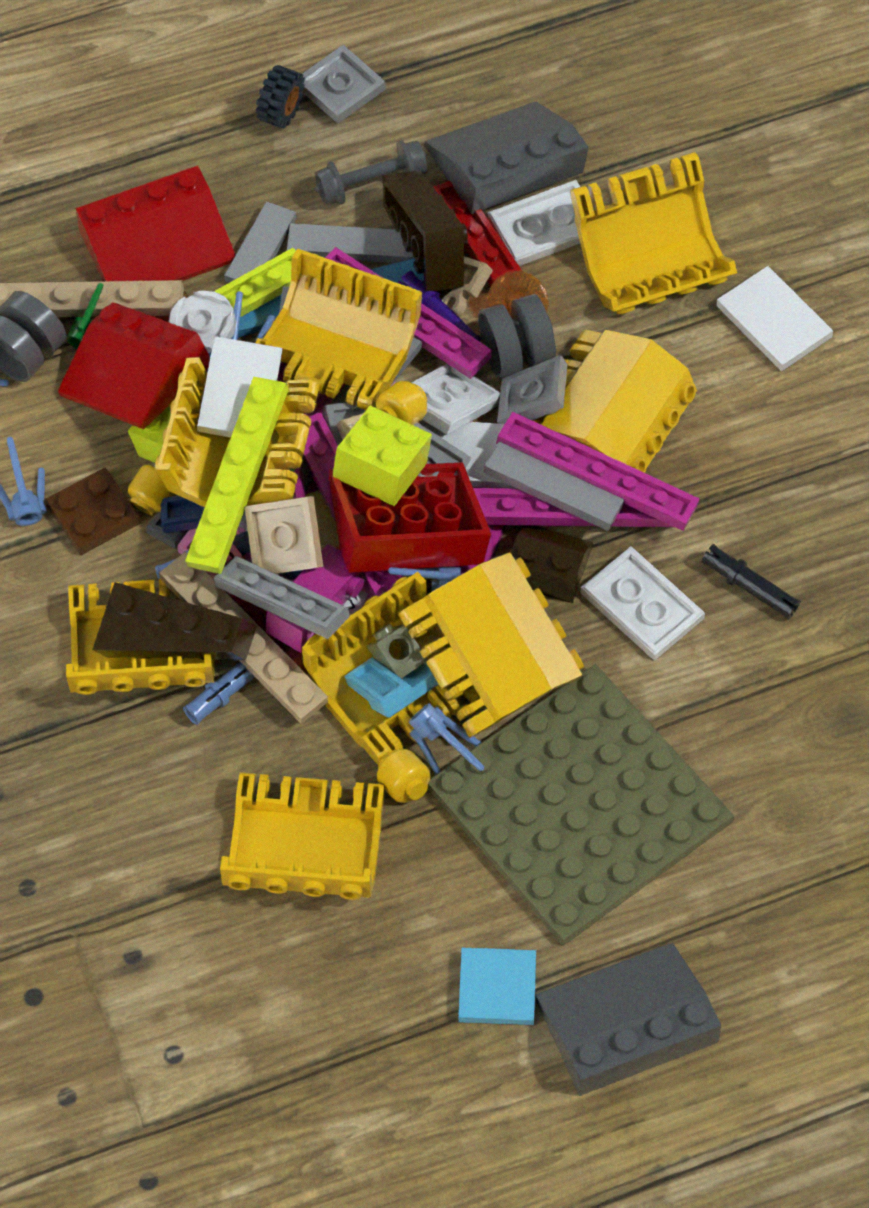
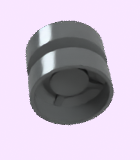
[0,291,66,382]
[478,294,556,378]

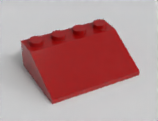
[75,165,236,282]
[58,302,210,430]
[328,462,491,573]

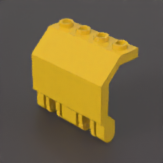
[570,152,737,314]
[255,248,422,410]
[532,330,697,473]
[155,357,320,507]
[398,552,585,738]
[302,571,480,765]
[66,579,215,695]
[220,772,385,900]

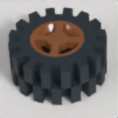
[256,65,305,129]

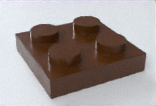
[46,467,141,555]

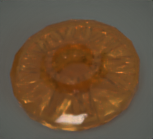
[487,271,549,316]

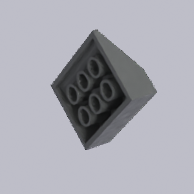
[424,101,589,214]
[535,942,721,1096]

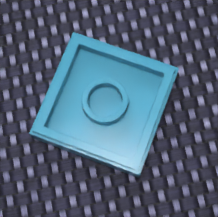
[459,948,536,1025]

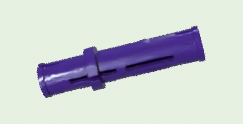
[397,271,481,342]

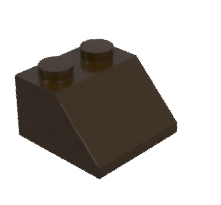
[511,525,593,603]

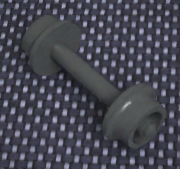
[314,140,427,204]

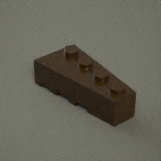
[383,170,468,292]
[92,582,257,660]

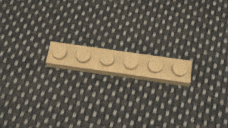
[0,280,184,317]
[159,552,328,724]

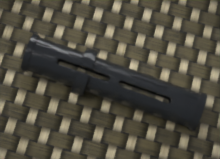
[701,544,801,620]

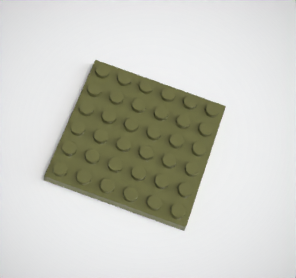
[427,664,734,946]

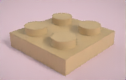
[244,496,324,574]

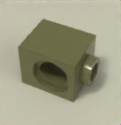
[367,623,428,679]

